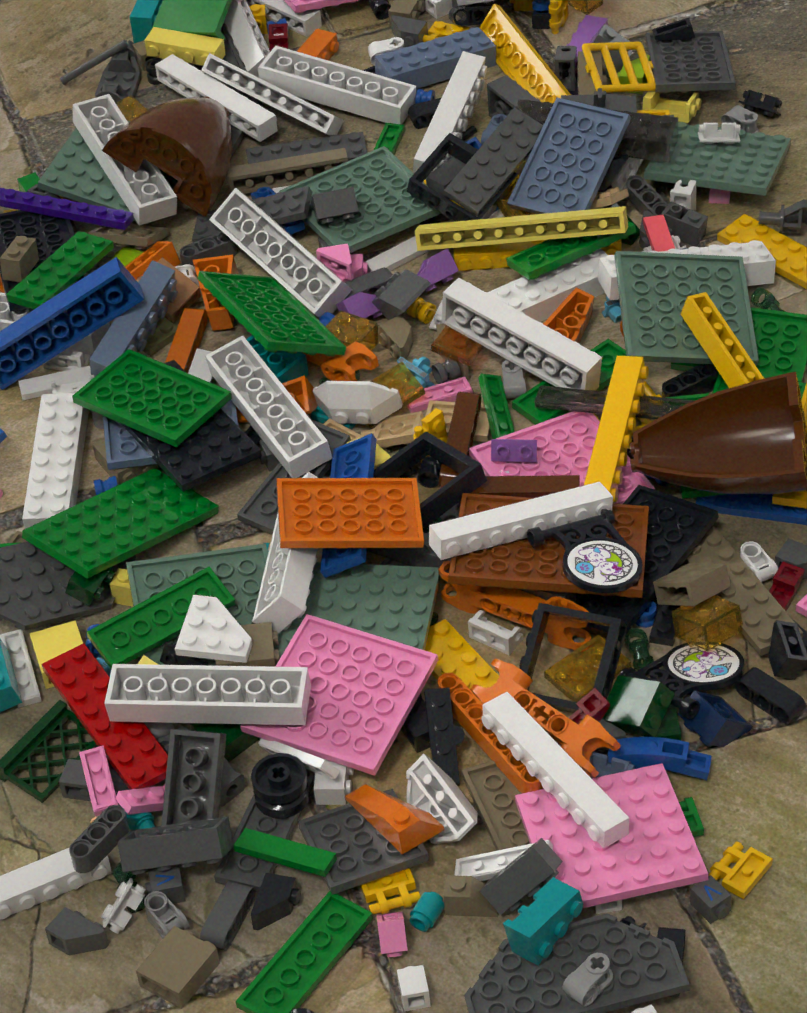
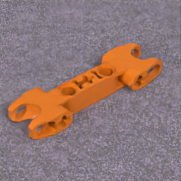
[301,341,379,381]
[438,561,592,650]
[470,658,621,778]

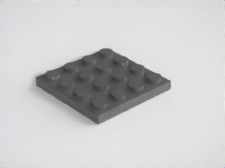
[298,788,429,895]

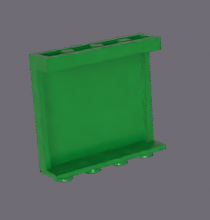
[151,0,232,40]

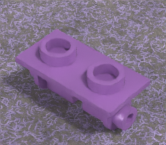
[491,439,537,462]

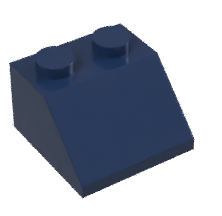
[678,691,753,747]

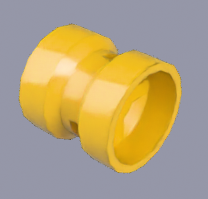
[407,297,436,324]

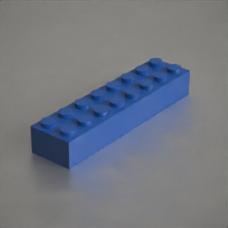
[0,257,144,390]

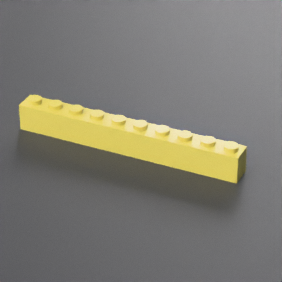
[415,206,628,251]

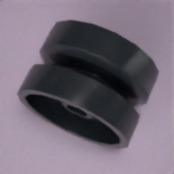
[251,753,310,819]

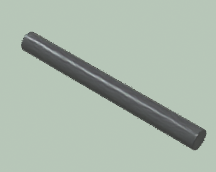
[60,39,128,85]

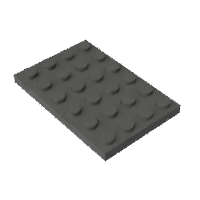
[646,31,736,93]

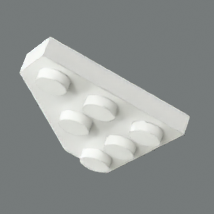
[175,595,253,663]

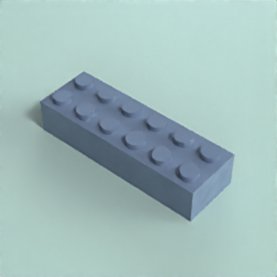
[375,27,496,89]
[89,260,178,377]

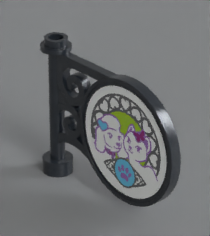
[527,509,643,594]
[620,641,744,719]

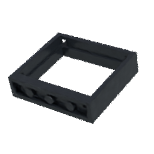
[407,133,518,222]
[373,432,487,528]
[519,603,628,713]

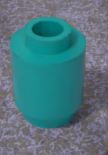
[409,892,445,932]

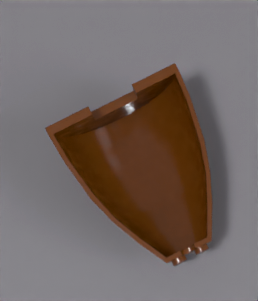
[102,96,232,217]
[630,372,807,495]

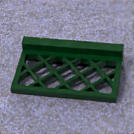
[0,700,98,803]

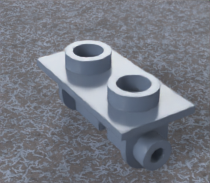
[590,751,635,778]

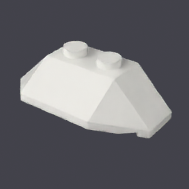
[313,381,403,424]
[406,754,478,844]

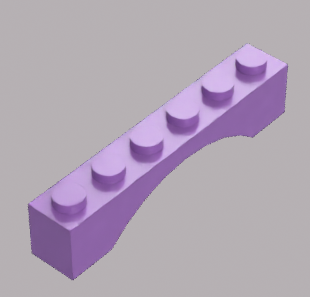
[336,248,459,327]

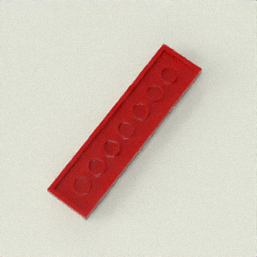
[41,643,168,790]

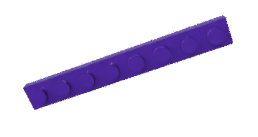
[0,188,134,230]

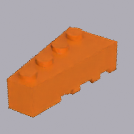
[193,254,239,331]
[543,287,594,343]

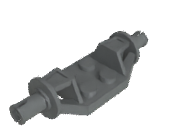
[95,40,141,109]
[759,199,807,234]

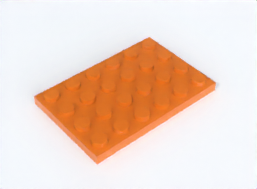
[276,478,424,548]

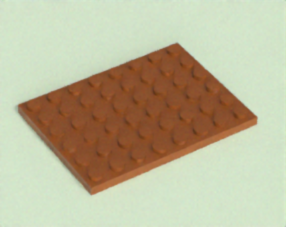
[448,493,649,598]

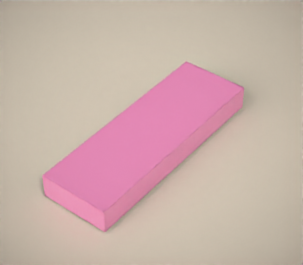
[403,377,473,413]
[79,746,118,817]

